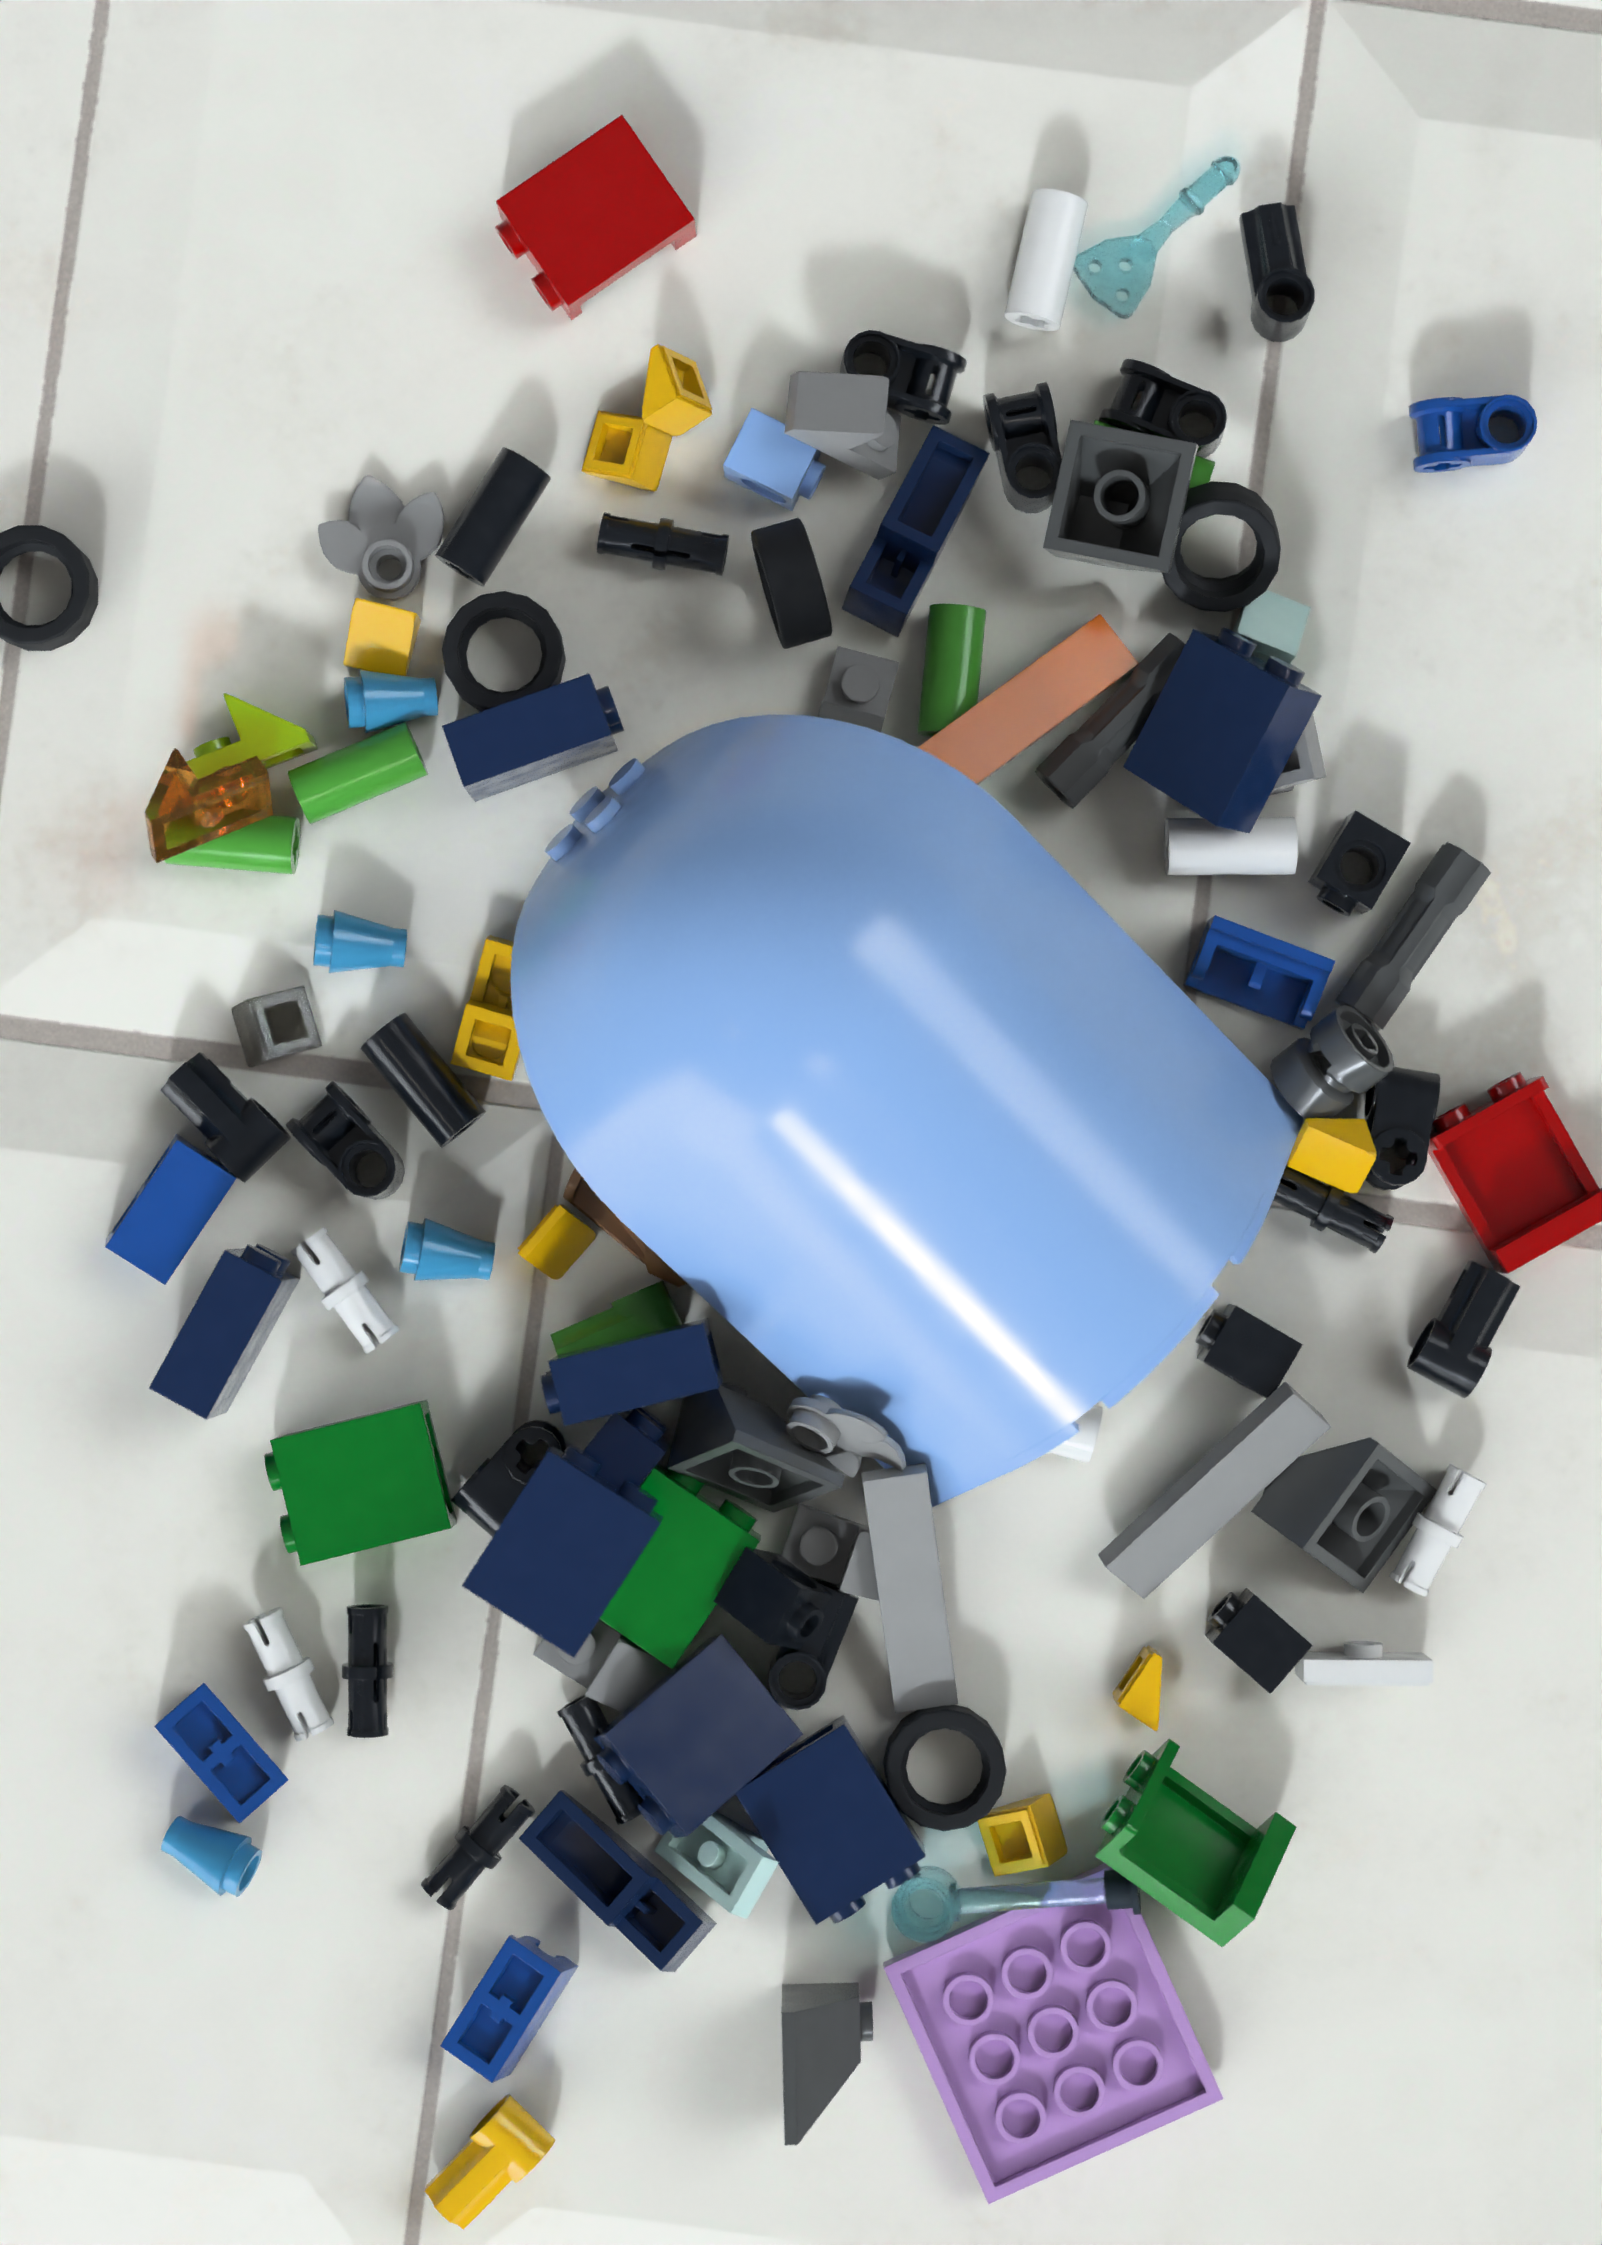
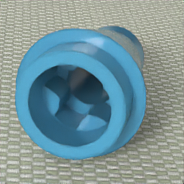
[344,670,438,734]
[313,910,407,973]
[399,1218,495,1281]
[161,1816,262,1897]

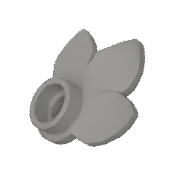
[318,475,444,600]
[786,1395,906,1478]

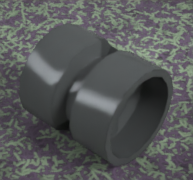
[1270,1005,1394,1119]

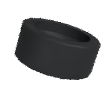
[1162,481,1281,612]
[751,518,832,649]
[0,525,98,651]
[442,591,566,712]
[883,1705,1006,1831]

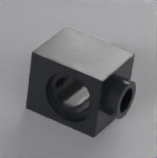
[1308,810,1411,916]
[1195,1304,1303,1399]
[714,1547,833,1650]
[1205,1588,1313,1694]

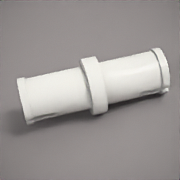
[291,1227,400,1354]
[1389,1464,1487,1597]
[243,1607,334,1741]

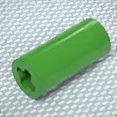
[917,603,986,737]
[288,722,428,824]
[163,807,300,874]

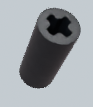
[435,447,551,587]
[361,1013,486,1148]

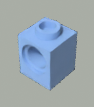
[723,408,826,511]

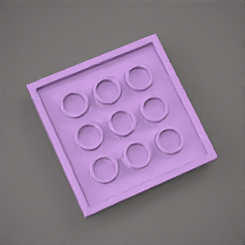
[883,1863,1223,2204]

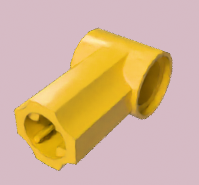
[425,2094,555,2230]

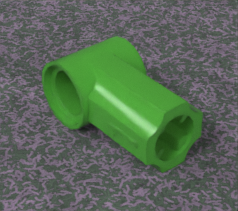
[550,1280,682,1355]

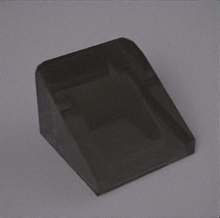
[232,985,322,1068]

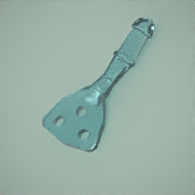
[1073,155,1241,319]

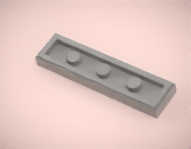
[1098,1382,1331,1599]
[861,1463,958,1713]

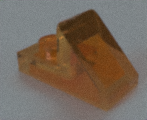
[145,748,273,863]

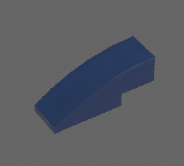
[842,425,990,637]
[519,1790,717,1972]

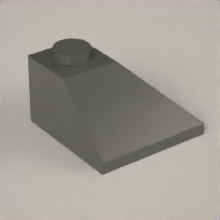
[1043,420,1198,573]
[667,1383,845,1513]
[1251,1437,1437,1593]
[781,1982,873,2145]

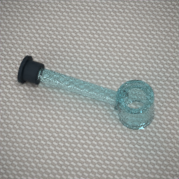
[891,1866,1141,1942]

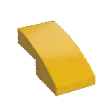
[450,935,521,1081]

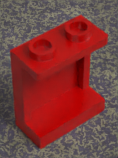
[495,115,697,320]
[1428,1072,1602,1273]

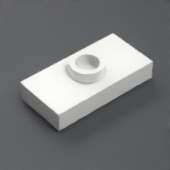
[1295,1641,1433,1686]

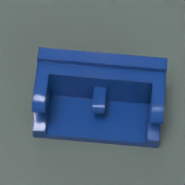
[1184,915,1335,1030]
[105,1134,237,1285]
[154,1683,289,1824]
[440,1935,578,2083]

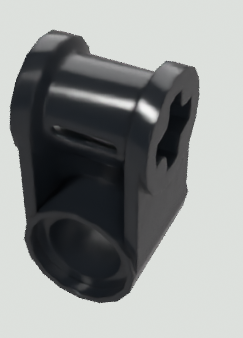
[840,330,967,425]
[1099,359,1227,458]
[983,382,1062,513]
[1364,1067,1440,1190]
[286,1081,405,1200]
[451,1420,566,1537]

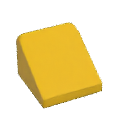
[642,344,713,436]
[581,410,672,491]
[343,598,421,676]
[1287,1118,1377,1193]
[517,1204,596,1280]
[1112,1645,1162,1732]
[977,1793,1068,1877]

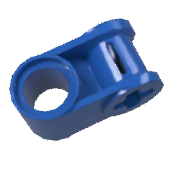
[1409,394,1537,473]

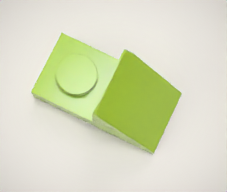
[181,693,318,795]

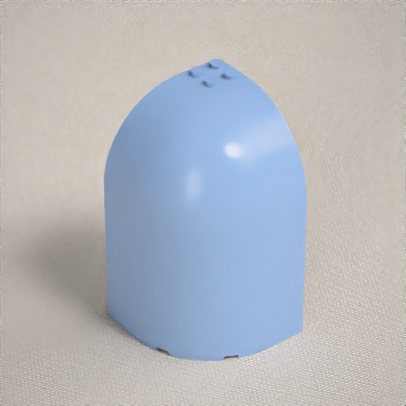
[510,715,1304,1507]

